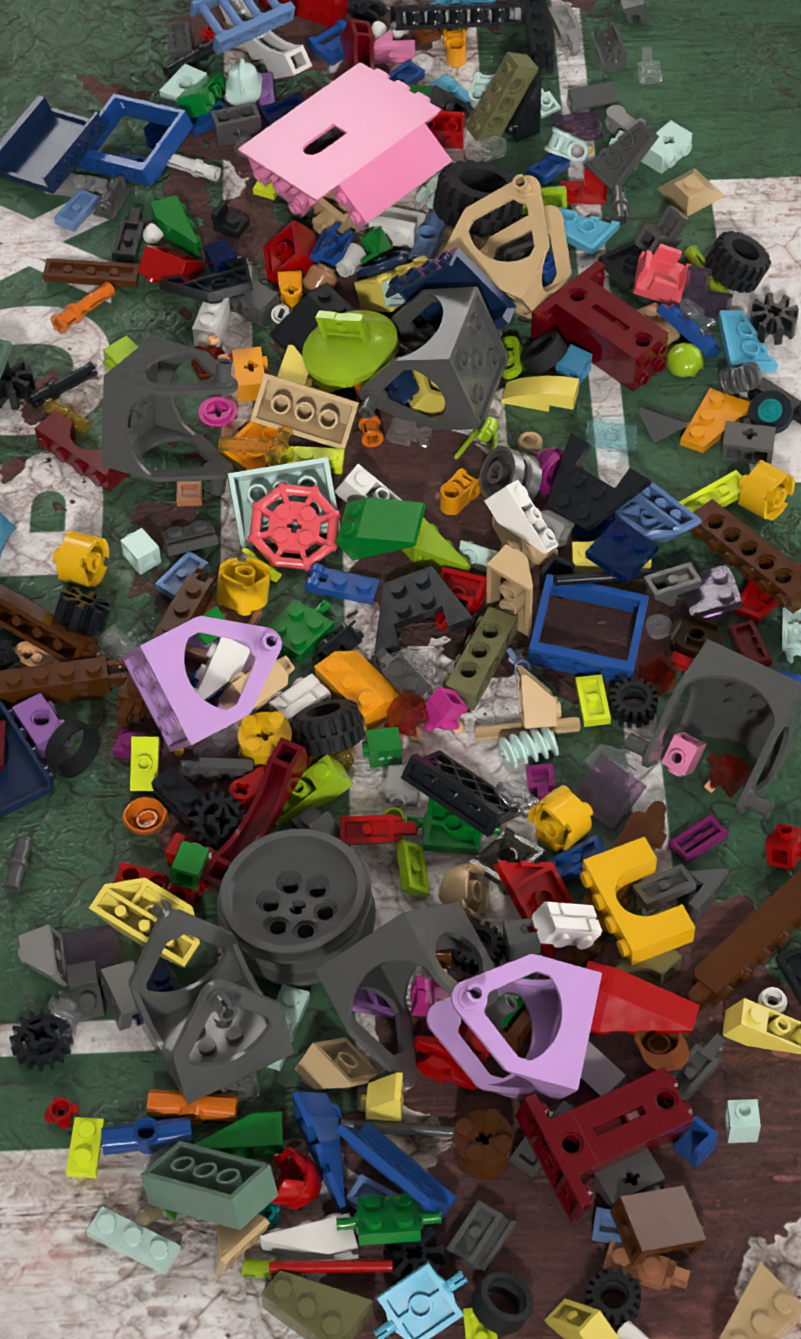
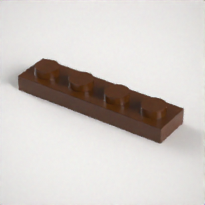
[42,258,140,288]

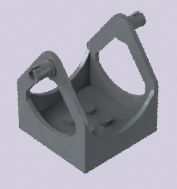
[358,287,509,430]
[101,336,238,496]
[624,639,801,819]
[129,900,294,1104]
[315,902,518,1087]

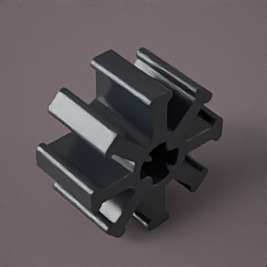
[749,293,799,345]
[0,358,36,410]
[54,587,111,635]
[383,1227,445,1285]

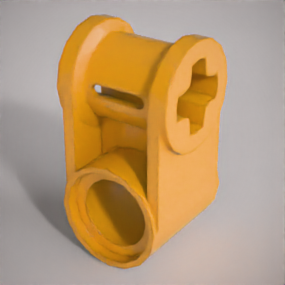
[443,28,466,67]
[278,270,303,311]
[440,468,481,515]

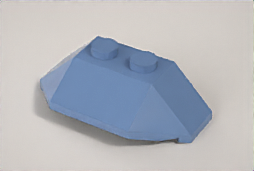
[615,474,702,542]

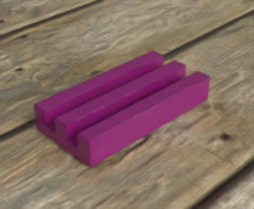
[668,814,729,866]

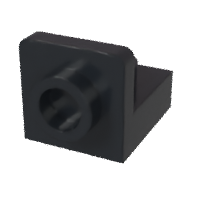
[211,200,249,239]

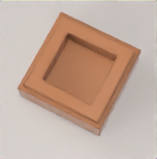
[176,481,203,507]

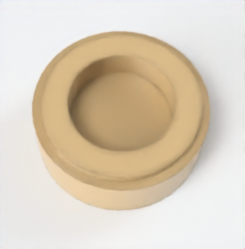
[518,432,543,455]

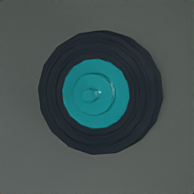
[748,390,794,434]

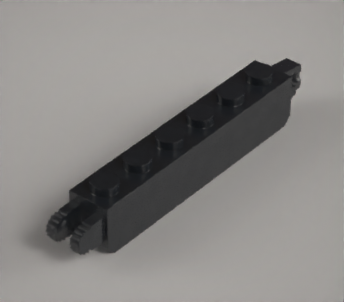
[520,0,554,74]

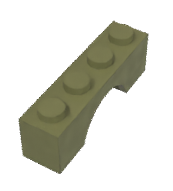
[591,949,682,1037]

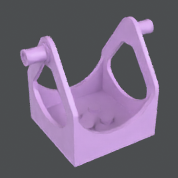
[121,616,282,752]
[426,954,602,1107]

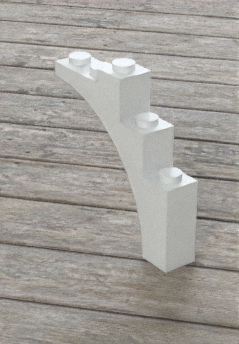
[219,0,312,79]

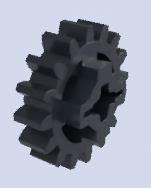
[187,791,246,851]
[9,1009,74,1072]

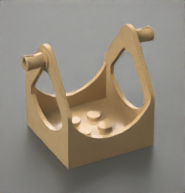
[443,174,572,320]

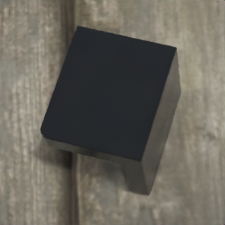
[539,553,575,600]

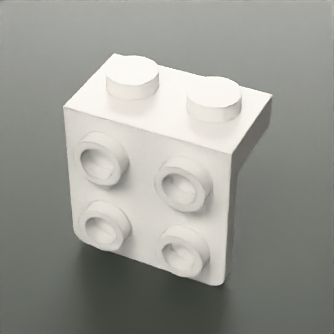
[369,207,426,249]

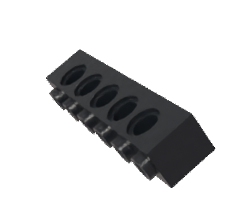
[390,1,525,31]

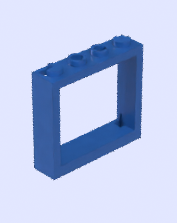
[78,94,193,186]
[527,574,649,684]

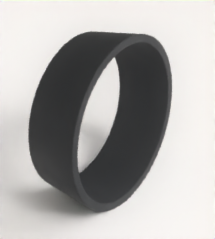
[45,719,100,779]

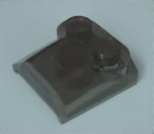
[468,828,548,896]

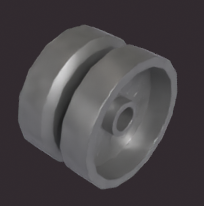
[479,446,542,501]

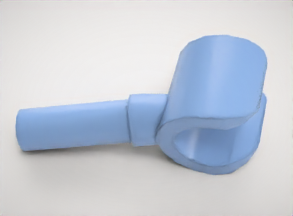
[506,647,531,678]

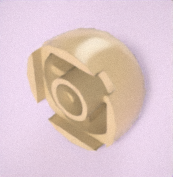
[438,863,489,920]

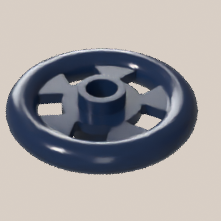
[355,251,409,277]

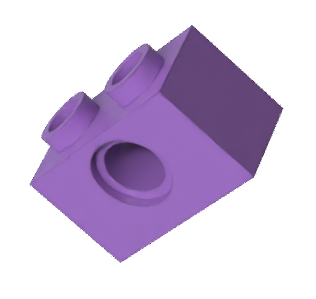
[12,693,69,758]

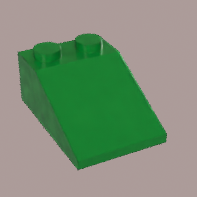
[336,498,426,561]

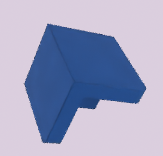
[673,1115,718,1169]

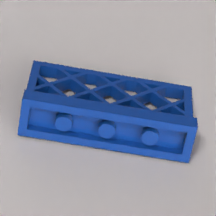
[335,1122,458,1220]

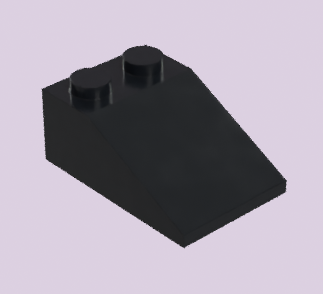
[505,75,542,142]
[270,283,355,355]

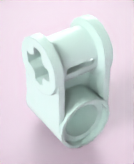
[468,71,495,113]
[544,127,590,162]

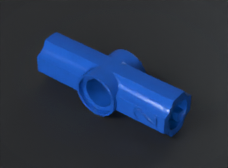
[101,1117,193,1155]

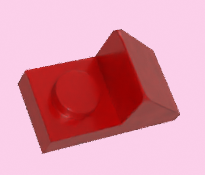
[561,169,607,205]

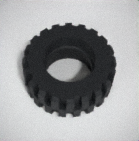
[433,160,523,237]

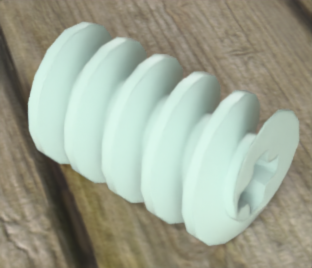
[498,727,559,771]

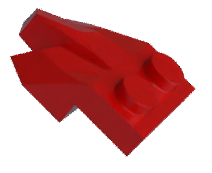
[435,566,487,632]
[413,1025,490,1092]

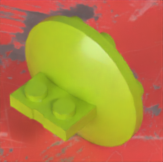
[302,310,399,387]

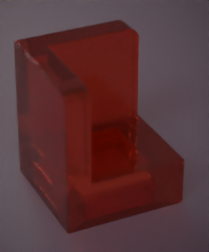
[638,651,677,697]

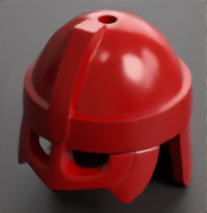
[270,1146,323,1210]

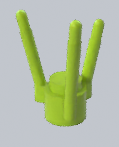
[454,416,500,459]

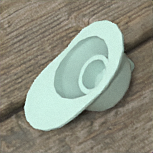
[226,58,262,106]

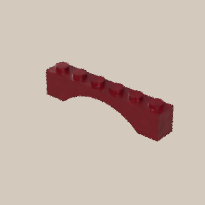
[340,19,375,70]
[200,737,310,895]

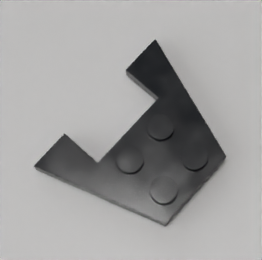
[158,256,253,304]
[546,433,652,533]
[374,566,475,659]

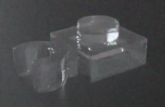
[679,297,716,335]
[386,417,433,447]

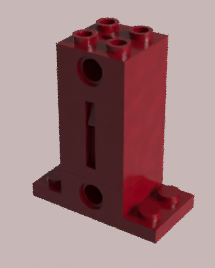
[531,260,669,392]
[515,1067,694,1223]

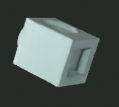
[120,528,161,575]
[725,1099,761,1143]

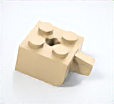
[312,191,367,235]
[218,656,295,725]

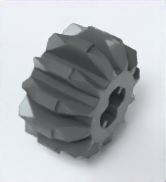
[719,361,762,395]

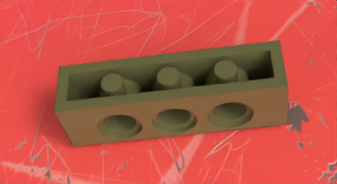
[466,52,539,144]
[442,607,518,711]

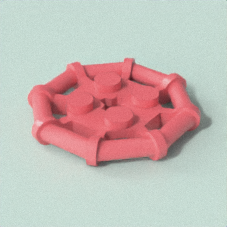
[247,482,341,572]

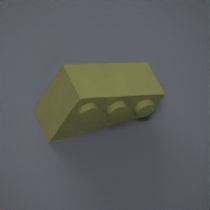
[261,1270,374,1339]

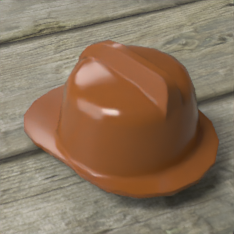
[634,1031,690,1072]

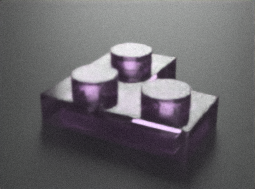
[682,266,733,318]

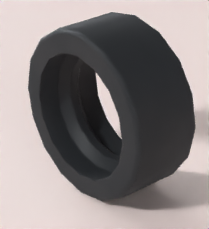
[520,331,568,375]
[471,1272,534,1335]

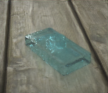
[585,420,637,451]

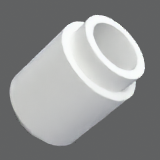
[333,243,366,277]

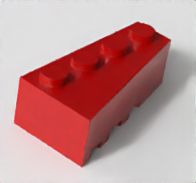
[259,0,348,28]

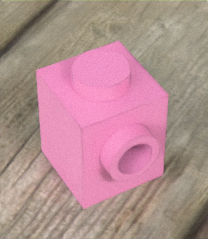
[661,732,707,777]

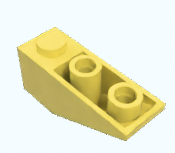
[722,998,801,1054]

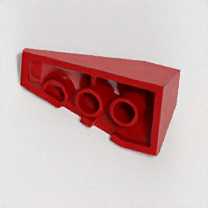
[586,961,700,1035]

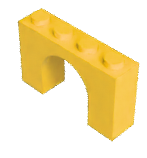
[580,837,695,966]

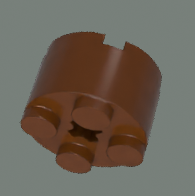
[453,1109,514,1180]

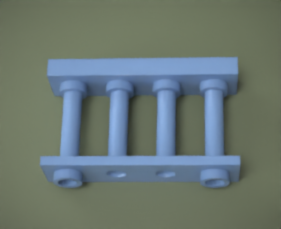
[190,0,295,55]

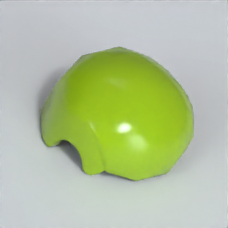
[666,343,704,377]

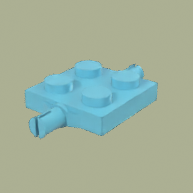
[373,1261,468,1339]

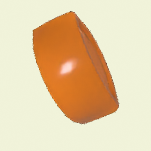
[122,797,169,836]

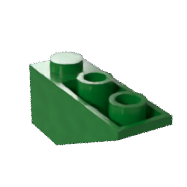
[177,70,227,119]
[150,195,202,259]
[194,1112,284,1161]

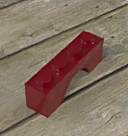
[35,410,129,492]

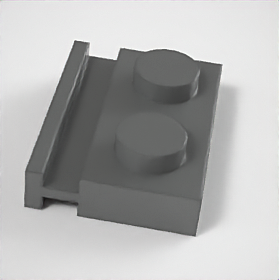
[161,520,219,556]
[446,1200,516,1276]

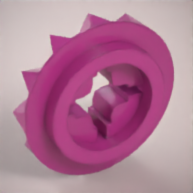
[198,396,238,429]

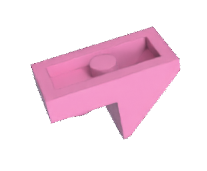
[374,29,415,64]

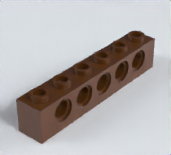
[690,499,801,614]

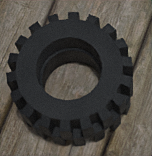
[705,231,771,293]
[292,699,365,756]

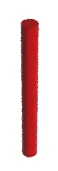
[269,1260,393,1274]

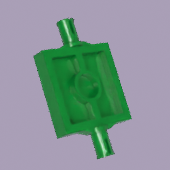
[266,599,335,662]
[407,798,501,855]
[336,1194,441,1246]

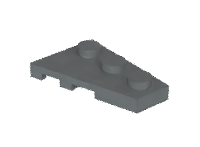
[582,121,660,189]

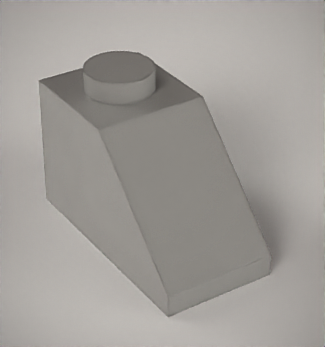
[18,924,68,987]

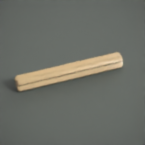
[474,717,581,741]

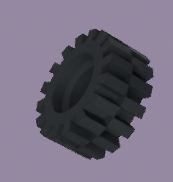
[609,677,658,728]
[452,920,503,975]
[585,1267,642,1330]

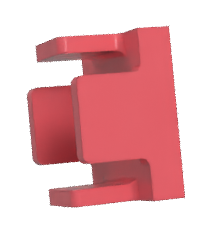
[633,244,692,306]

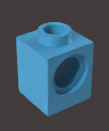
[556,345,592,385]

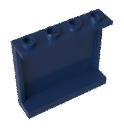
[0,95,107,194]
[385,247,517,331]
[0,701,54,818]

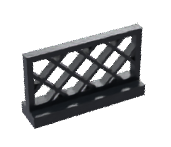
[401,750,525,837]

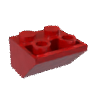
[427,110,467,149]

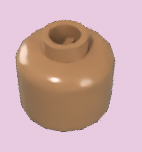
[302,262,337,294]

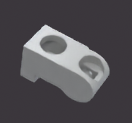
[605,105,647,137]

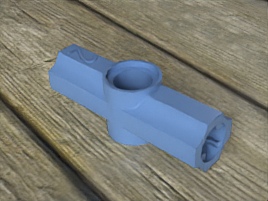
[407,211,446,264]

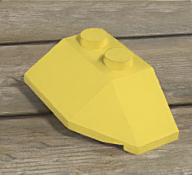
[89,878,200,968]

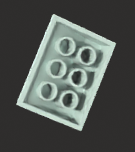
[228,457,340,548]

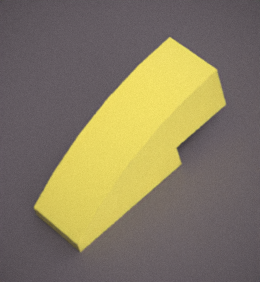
[501,376,579,412]

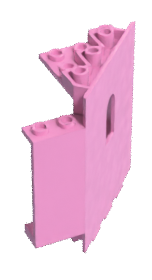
[238,62,452,229]

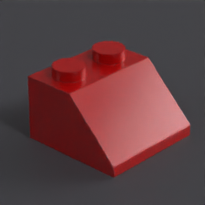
[263,220,318,282]
[138,245,206,284]

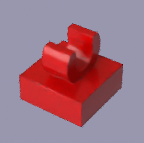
[670,651,694,678]

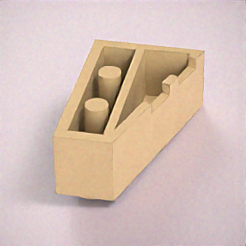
[719,1262,801,1339]

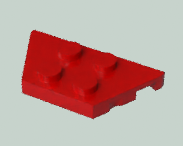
[493,861,575,959]

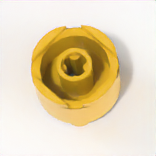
[738,460,795,521]
[53,530,109,587]
[216,557,271,616]
[238,711,293,769]
[528,785,593,852]

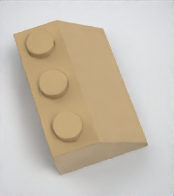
[486,544,533,637]

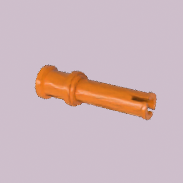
[50,282,115,334]
[354,381,384,447]

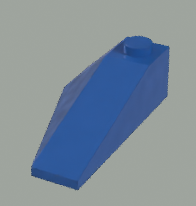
[292,1091,346,1214]

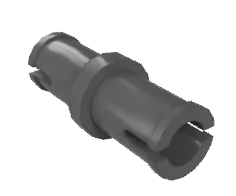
[611,184,630,227]
[3,835,33,893]

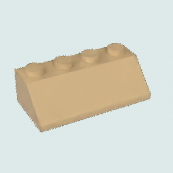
[250,373,361,450]

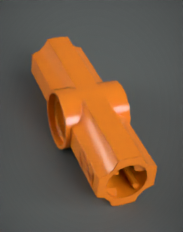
[147,1089,239,1125]

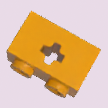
[232,347,268,402]

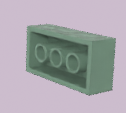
[140,1141,278,1230]

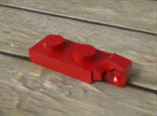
[340,814,417,846]

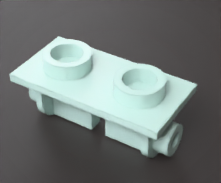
[459,540,498,573]

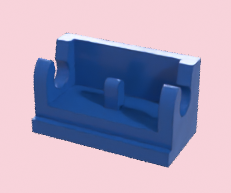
[309,223,355,268]

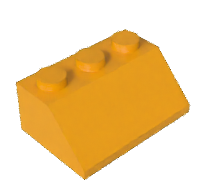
[314,651,408,732]

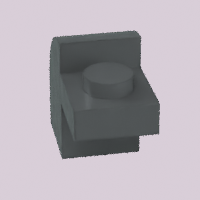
[634,205,689,254]

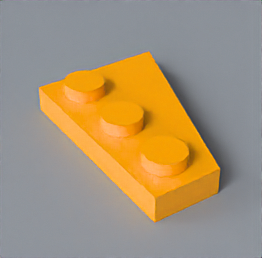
[680,388,751,453]
[220,421,283,471]

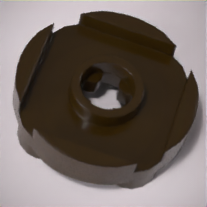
[669,616,723,659]

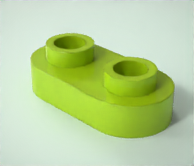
[502,336,523,379]

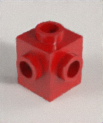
[766,823,801,871]

